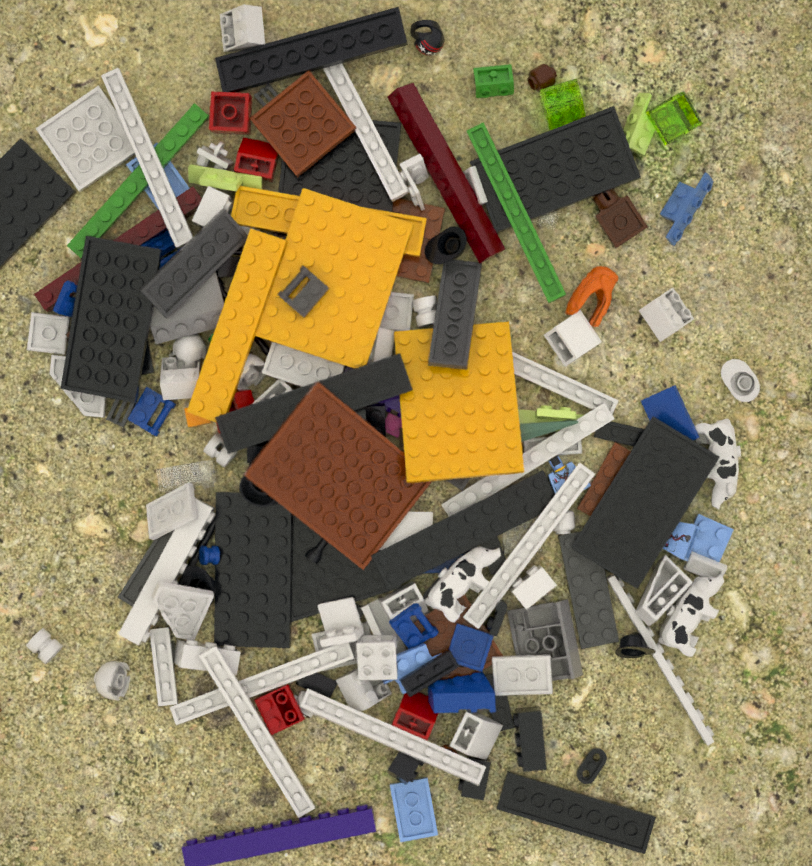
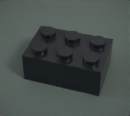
[513,706,547,772]

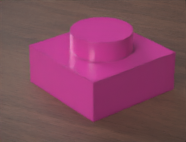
[385,413,402,438]

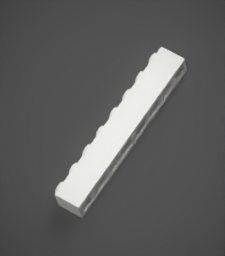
[118,497,216,645]

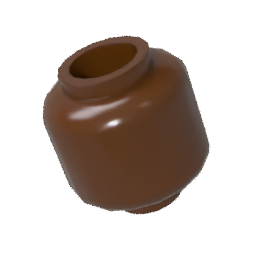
[527,64,557,92]

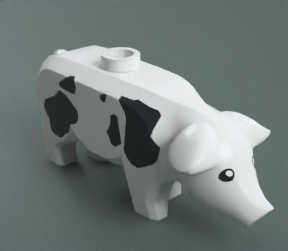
[695,419,741,510]
[425,547,501,622]
[658,574,724,657]

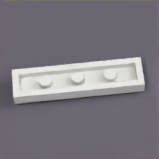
[150,627,178,706]

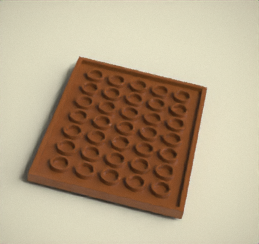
[243,381,432,570]

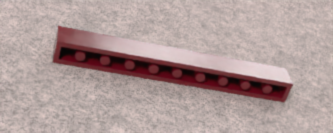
[387,83,505,264]
[34,186,202,312]

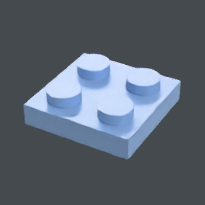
[692,514,734,562]

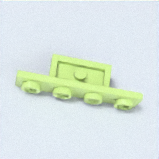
[623,93,659,156]
[188,164,262,192]
[518,405,592,435]

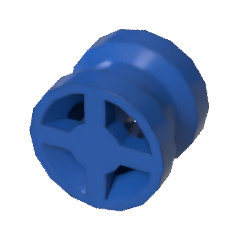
[199,546,220,565]

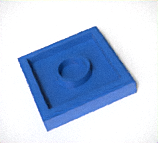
[449,623,493,672]

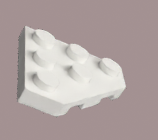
[50,355,106,418]
[152,581,214,640]

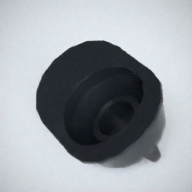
[424,227,467,264]
[183,565,217,605]
[615,632,656,659]

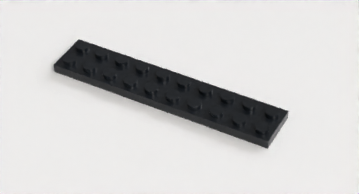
[215,7,408,93]
[215,353,413,454]
[371,470,555,590]

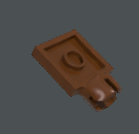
[593,189,648,248]

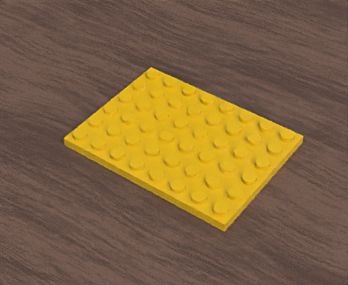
[255,188,413,369]
[394,321,524,483]

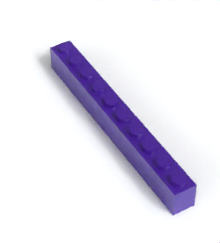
[181,804,377,866]

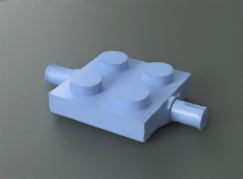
[382,643,442,694]

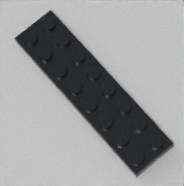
[496,771,656,854]

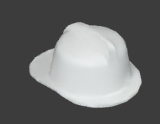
[721,359,760,402]

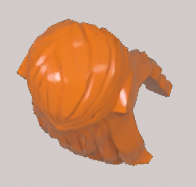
[565,266,618,327]

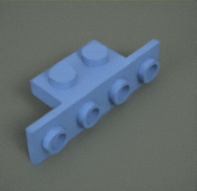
[660,172,714,246]

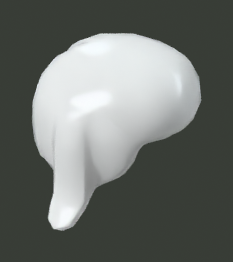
[169,334,207,362]

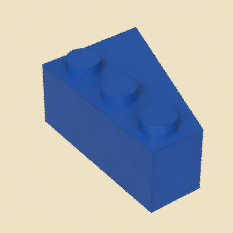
[428,672,496,713]

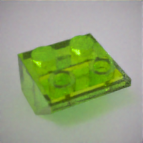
[538,79,586,131]
[646,91,703,146]

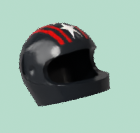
[410,20,445,56]

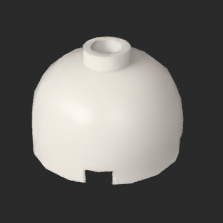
[237,354,266,391]
[94,661,130,701]

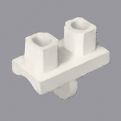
[196,141,233,170]

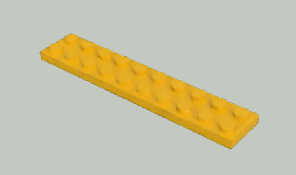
[231,186,427,257]
[187,228,288,423]

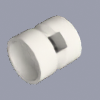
[412,296,437,327]
[203,432,238,468]
[26,628,63,665]

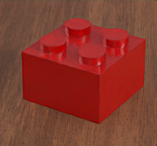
[209,91,253,135]

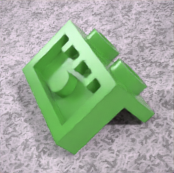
[473,64,514,98]

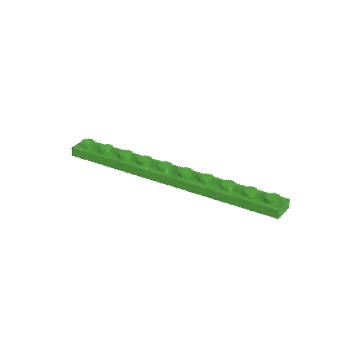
[67,103,210,259]
[467,122,566,303]

